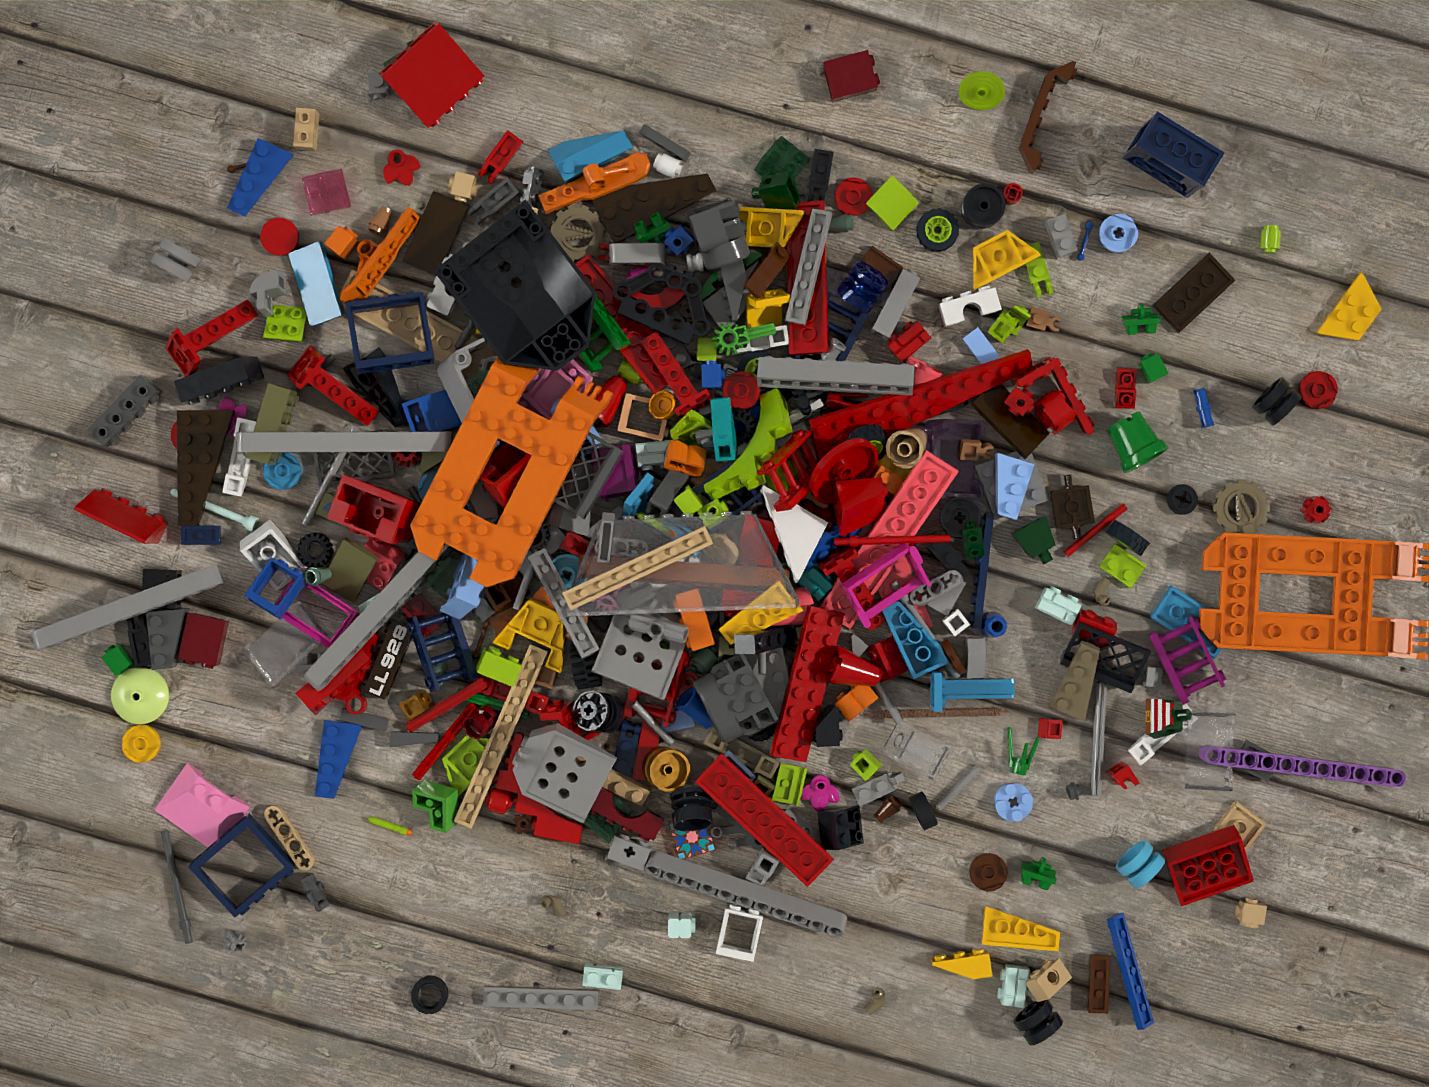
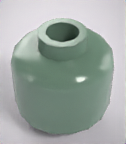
[691,646,719,674]

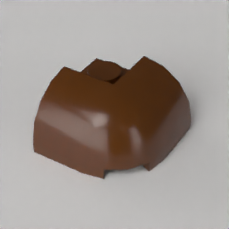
[484,571,531,612]

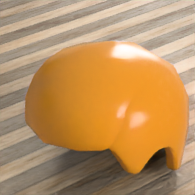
[649,391,678,420]

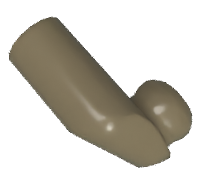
[1094,577,1111,606]
[540,895,567,917]
[864,988,885,1015]

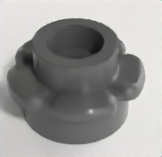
[1066,782,1082,800]

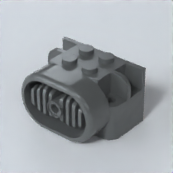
[685,197,750,270]
[693,654,778,743]

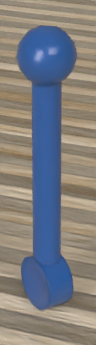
[1077,222,1094,261]

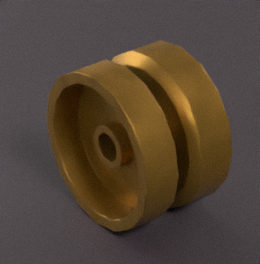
[642,746,690,792]

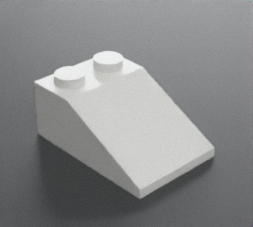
[240,520,307,591]

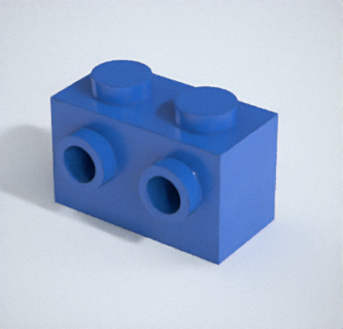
[701,361,725,390]

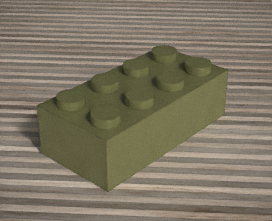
[245,383,299,465]

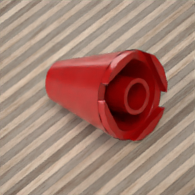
[589,375,627,429]
[826,646,882,686]

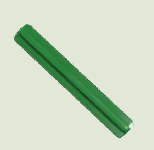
[457,688,530,720]

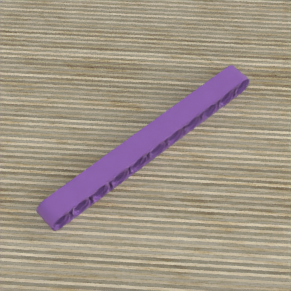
[1199,745,1406,787]

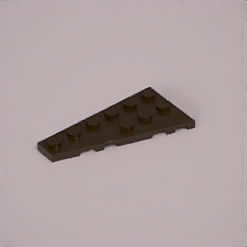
[592,173,716,243]
[177,410,235,526]

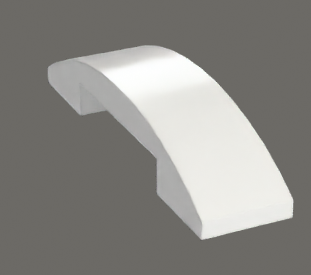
[222,417,256,497]
[1128,703,1197,766]

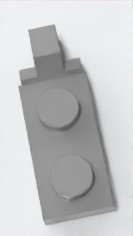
[851,772,905,807]

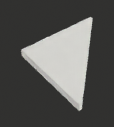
[760,485,828,583]

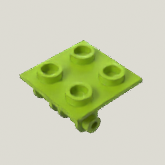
[263,305,307,343]

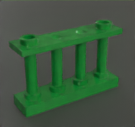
[579,295,631,373]

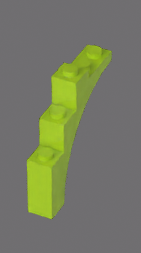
[704,388,793,500]

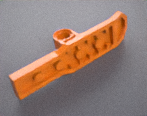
[538,152,651,215]
[339,207,421,304]

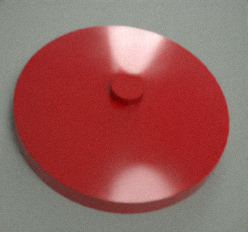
[809,438,878,504]

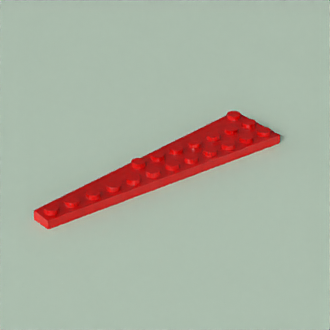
[809,349,1033,462]

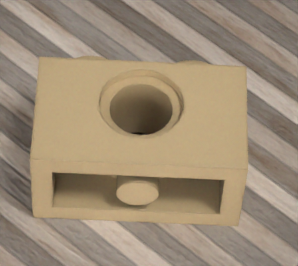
[293,108,319,152]
[1025,958,1072,1002]

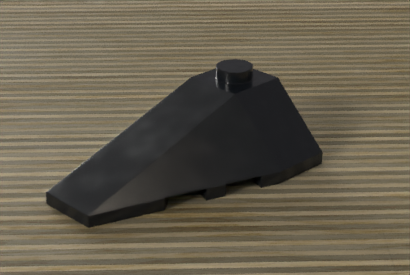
[343,347,408,428]

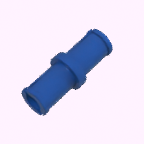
[1193,388,1214,428]

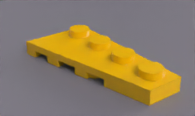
[718,580,804,645]
[981,906,1060,951]

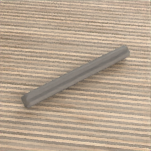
[1090,682,1107,796]

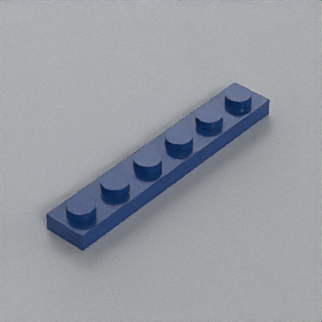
[1107,913,1154,1030]

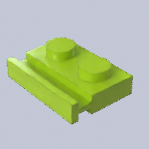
[1098,544,1147,588]
[771,762,807,806]

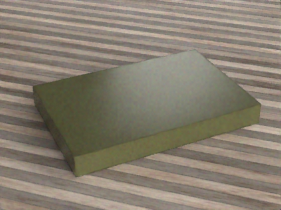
[322,537,379,603]

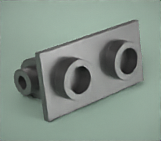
[519,166,543,208]

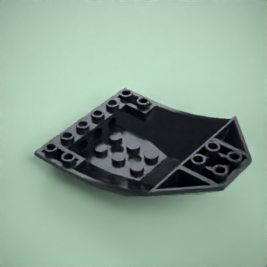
[433,199,596,371]

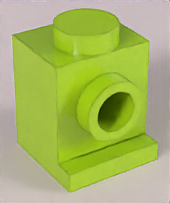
[697,499,729,529]
[850,749,883,781]

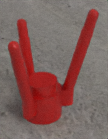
[825,391,868,409]

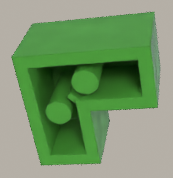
[412,780,458,833]

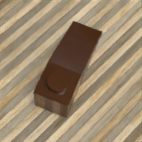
[743,242,791,299]

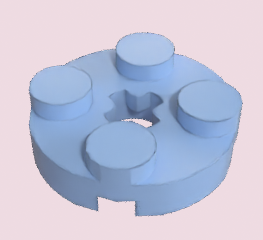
[1098,214,1138,253]
[994,783,1033,822]

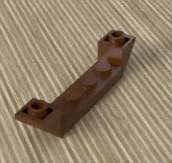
[1018,61,1077,174]

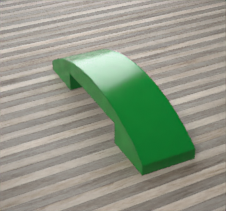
[701,252,762,302]

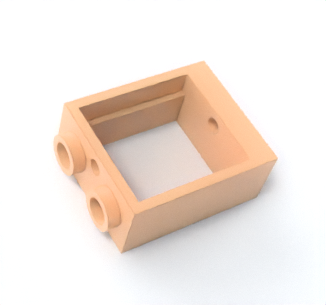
[617,393,672,441]

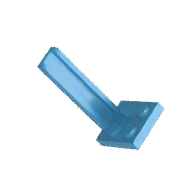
[622,473,703,559]
[930,670,1014,712]

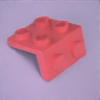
[363,539,405,591]

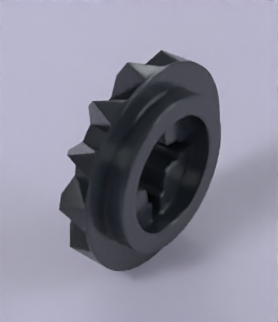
[1166,484,1198,515]

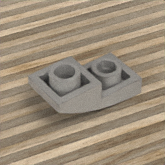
[964,637,986,679]

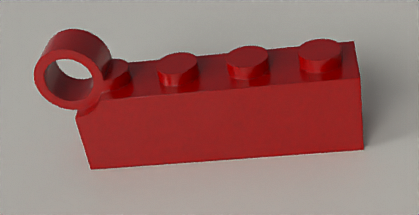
[336,630,379,714]

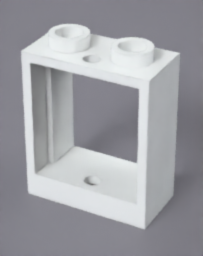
[716,904,763,962]

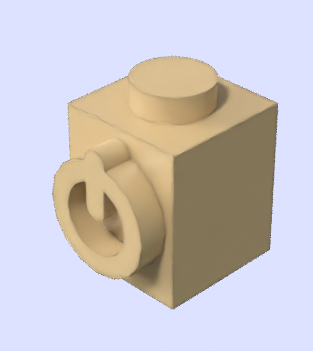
[448,171,478,203]
[1235,898,1267,928]

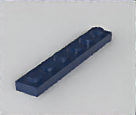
[969,513,994,629]

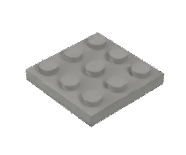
[974,451,1049,520]

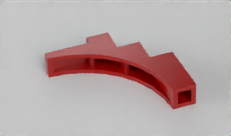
[494,732,584,844]

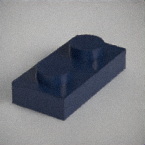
[181,526,221,545]

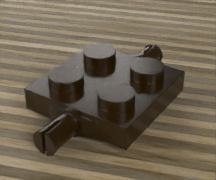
[1050,474,1095,540]

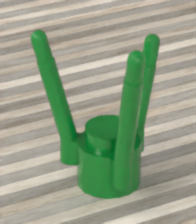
[1008,727,1040,775]

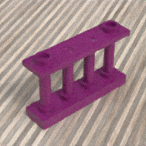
[1149,614,1227,705]

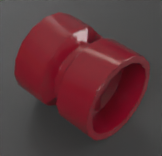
[463,705,498,739]

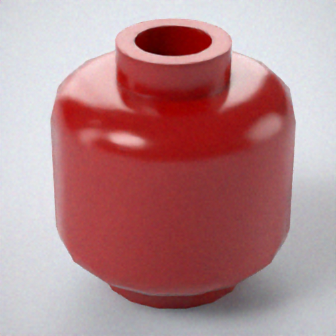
[484,787,514,815]

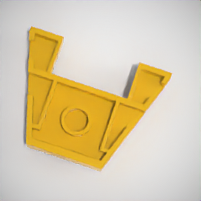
[493,598,565,674]

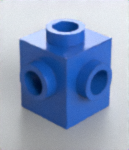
[664,224,694,255]

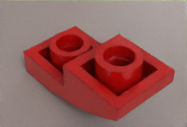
[1115,367,1137,409]

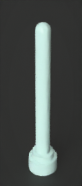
[171,489,259,532]

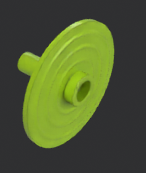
[959,71,1005,110]

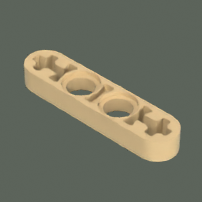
[264,805,315,871]

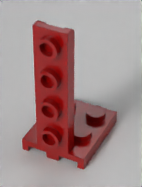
[165,299,258,377]
[640,331,712,420]
[287,345,379,426]
[1010,357,1095,434]
[816,545,886,631]

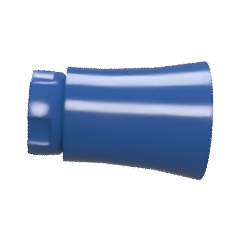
[980,612,1007,638]
[676,688,713,729]

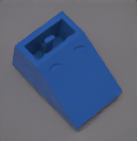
[402,390,462,432]

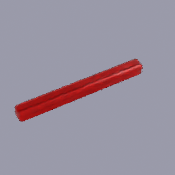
[405,677,488,732]
[412,703,479,780]

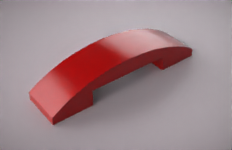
[475,673,549,715]

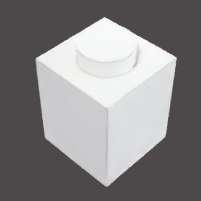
[941,609,970,636]

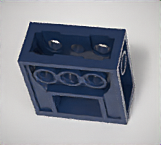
[1122,111,1224,198]

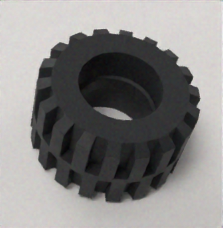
[569,641,603,690]

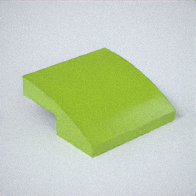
[866,175,919,231]

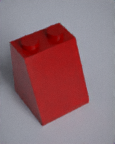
[833,477,888,536]

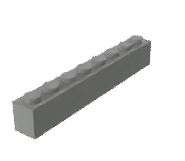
[757,356,914,396]

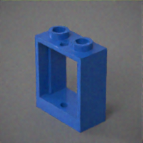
[244,557,306,620]

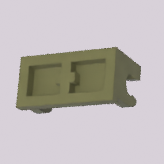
[718,637,736,663]

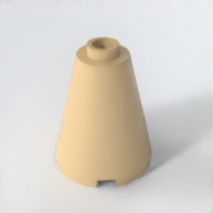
[886,428,928,468]

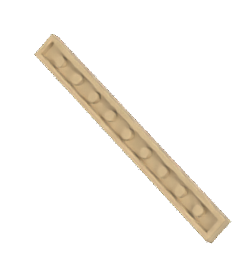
[454,644,548,829]

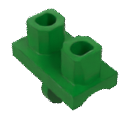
[634,212,671,243]
[1122,303,1160,335]
[1021,857,1057,890]

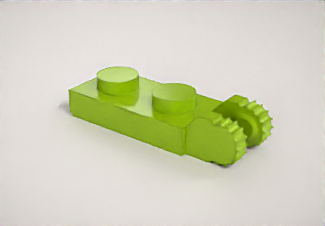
[1025,241,1053,298]

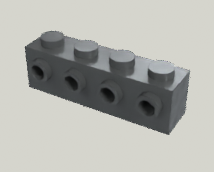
[87,375,161,447]

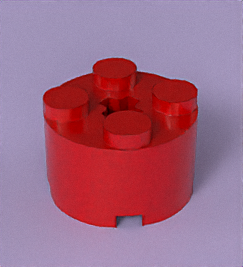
[1034,390,1077,435]

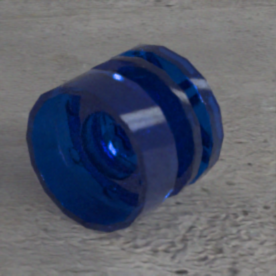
[837,261,889,312]

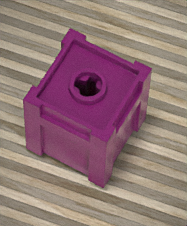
[591,444,639,502]

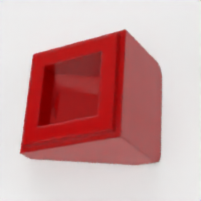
[1037,718,1063,739]

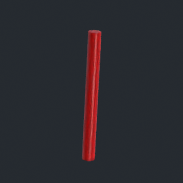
[1063,504,1128,557]

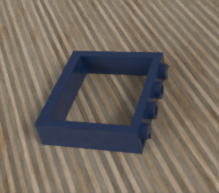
[345,291,434,375]
[188,813,295,917]

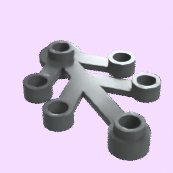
[708,797,765,850]

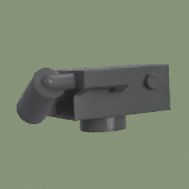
[300,873,329,912]

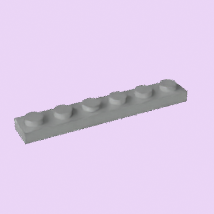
[785,208,832,326]
[528,548,599,659]
[483,986,599,1010]

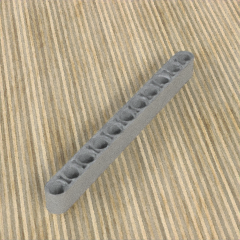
[236,432,452,452]
[304,544,453,691]
[31,565,223,651]
[644,851,847,938]

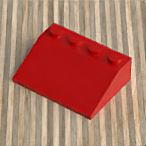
[73,488,168,544]
[1161,825,1254,906]

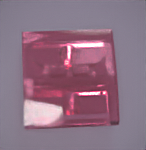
[302,169,351,216]

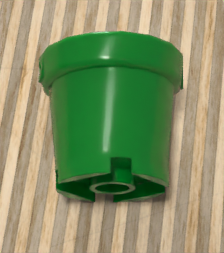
[1106,411,1169,473]

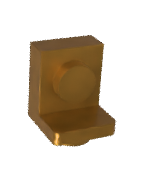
[399,689,434,720]

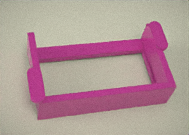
[840,544,931,628]
[274,576,360,648]

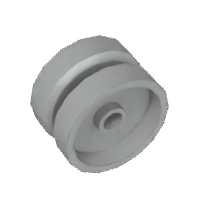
[150,238,202,282]

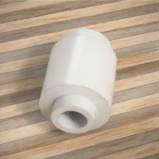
[653,153,683,178]

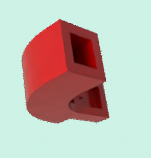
[621,276,690,313]

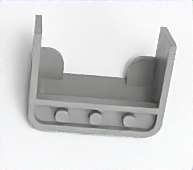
[437,337,489,423]

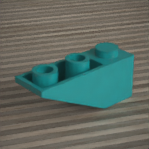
[710,397,738,462]

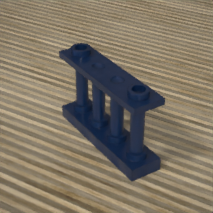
[792,292,869,361]
[692,454,764,535]
[407,612,478,692]

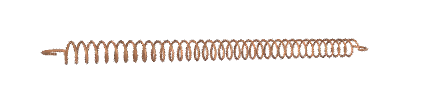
[865,708,1009,719]

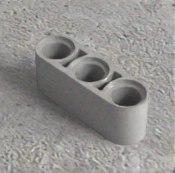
[609,243,665,265]

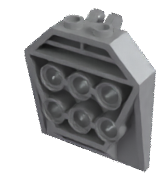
[591,598,686,701]
[512,723,617,823]

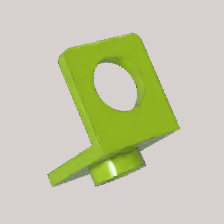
[1010,305,1031,336]

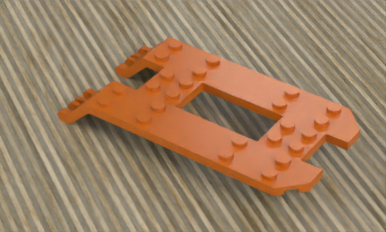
[410,358,613,587]
[1198,532,1429,659]

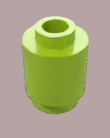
[1260,225,1281,254]
[617,359,643,385]

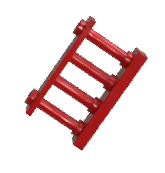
[757,429,818,512]
[624,641,691,727]

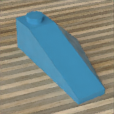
[548,130,633,184]
[882,601,949,679]

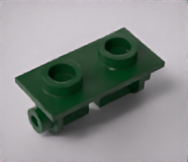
[962,520,985,559]

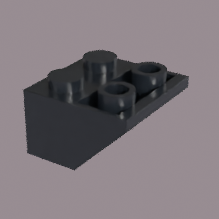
[811,704,843,747]
[817,805,864,850]

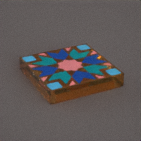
[669,822,716,859]

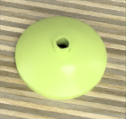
[111,667,169,724]

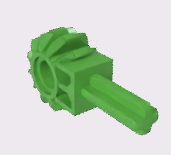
[712,322,776,356]

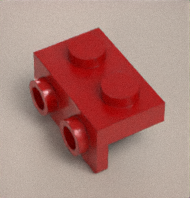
[866,636,907,682]

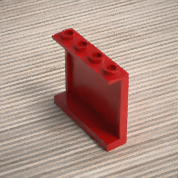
[378,21,485,128]

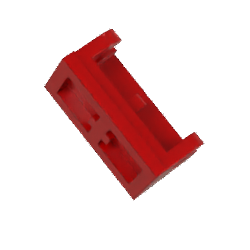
[1105,761,1140,789]

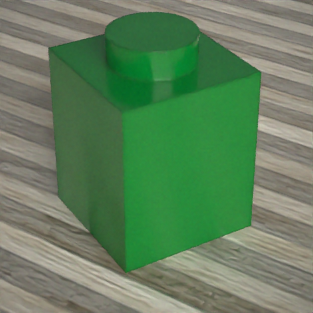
[1137,352,1169,384]
[101,645,134,676]

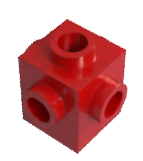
[1004,386,1035,416]
[1299,496,1332,524]

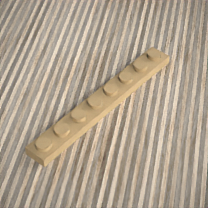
[562,526,713,611]

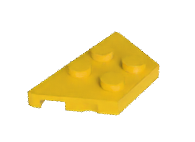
[738,207,805,248]
[973,230,1041,290]
[1316,273,1382,341]

